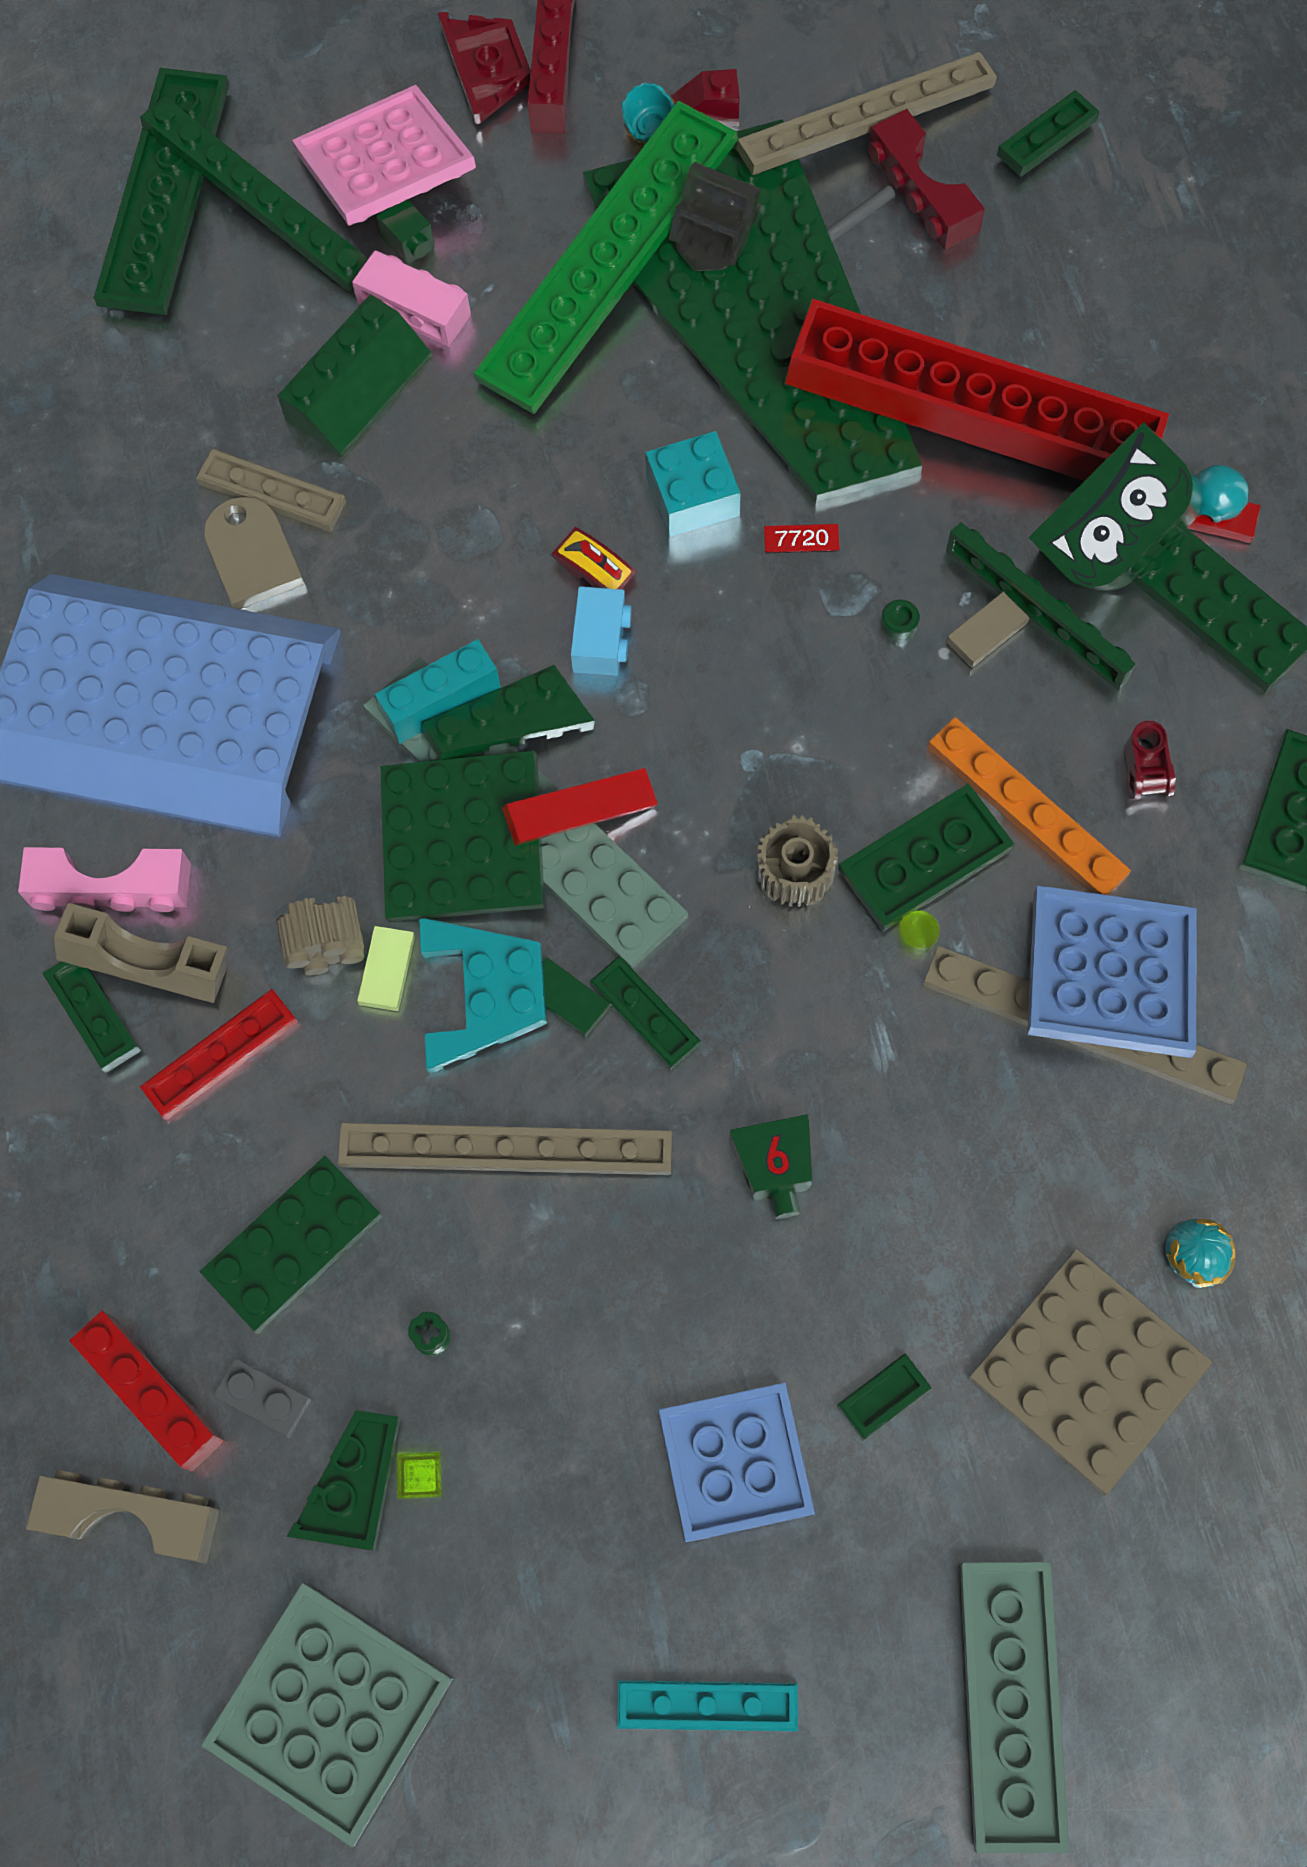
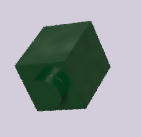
[377,199,435,265]

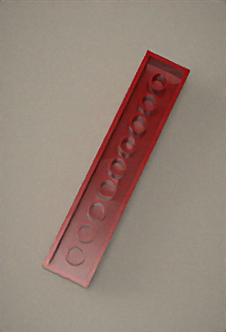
[785,299,1169,481]

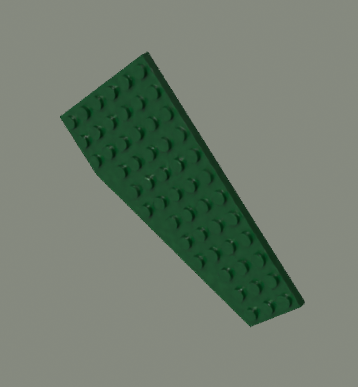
[583,119,922,503]

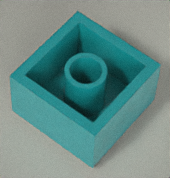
[645,431,741,537]

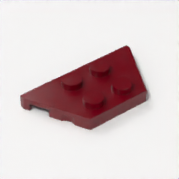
[438,12,531,124]

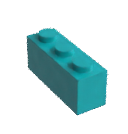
[375,639,501,744]

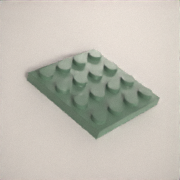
[201,1583,453,1847]

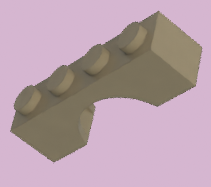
[54,903,227,1003]
[26,1470,219,1563]

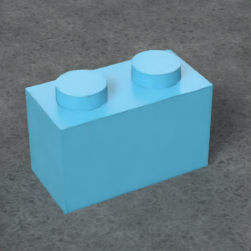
[571,587,632,676]

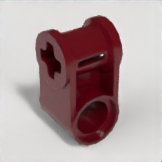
[1124,720,1176,800]

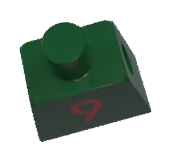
[729,1114,812,1219]

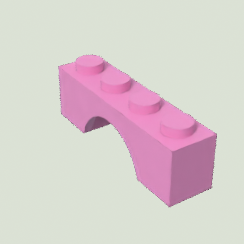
[18,847,191,912]

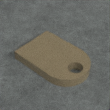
[204,497,305,609]

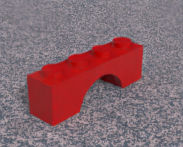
[69,1310,225,1471]

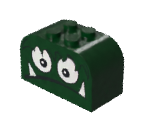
[1028,422,1202,592]

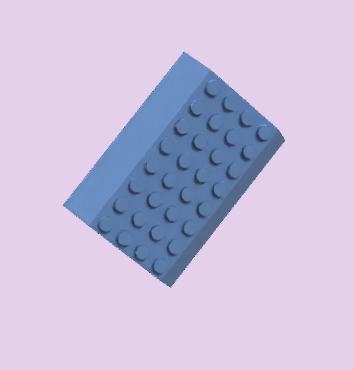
[0,574,341,838]

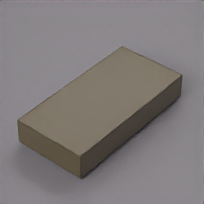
[946,592,1029,668]

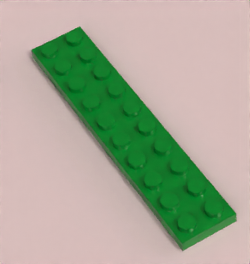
[473,101,738,414]

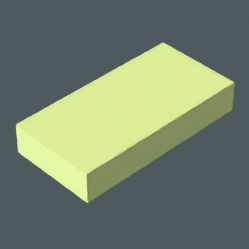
[357,926,415,1012]

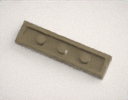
[196,448,346,532]

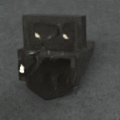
[669,162,761,271]

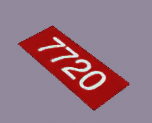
[764,524,840,552]

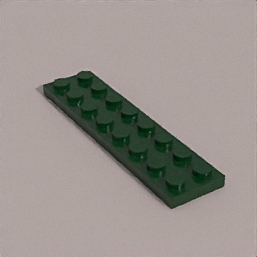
[93,67,229,315]

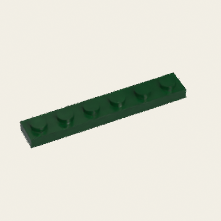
[946,522,1136,691]

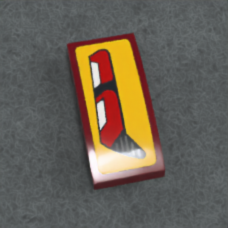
[550,526,637,590]

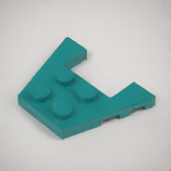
[419,918,547,1073]

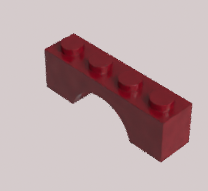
[868,109,985,250]

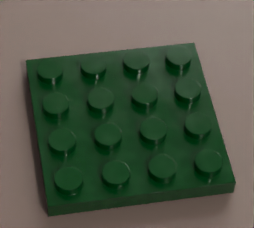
[380,751,545,922]

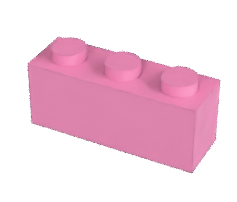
[352,250,471,347]

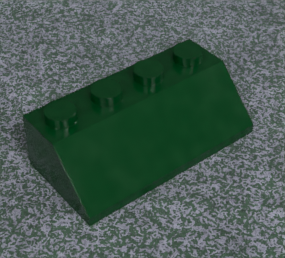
[277,294,432,457]

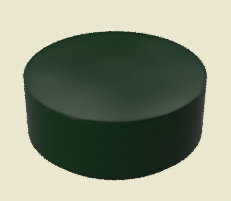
[881,599,920,640]

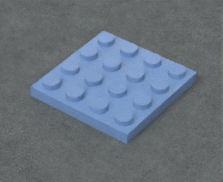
[1027,885,1197,1058]

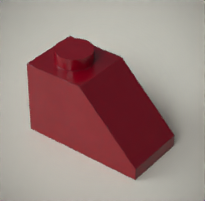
[671,69,740,127]

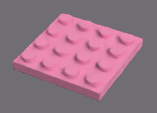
[292,85,476,226]

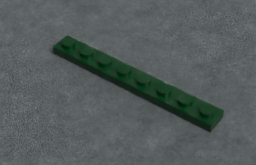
[140,96,368,292]

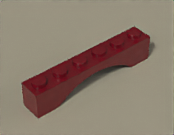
[528,0,575,134]

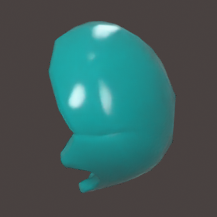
[1196,465,1249,523]

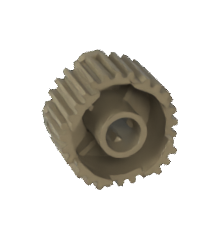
[756,815,838,907]
[276,896,364,976]

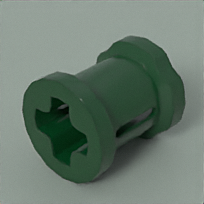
[408,1312,451,1356]

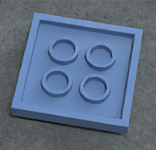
[659,1383,815,1543]

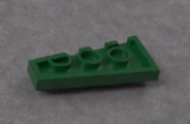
[421,665,595,760]

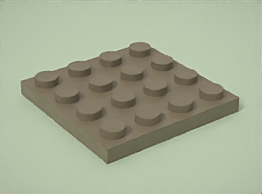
[968,1249,1213,1496]

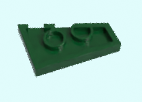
[286,1410,400,1551]

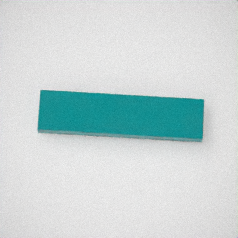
[617,1680,798,1731]

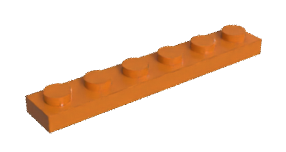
[927,717,1131,895]

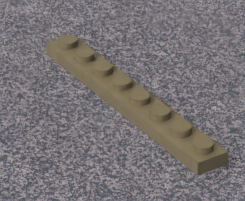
[736,52,997,175]
[923,946,1248,1105]
[338,1123,672,1175]

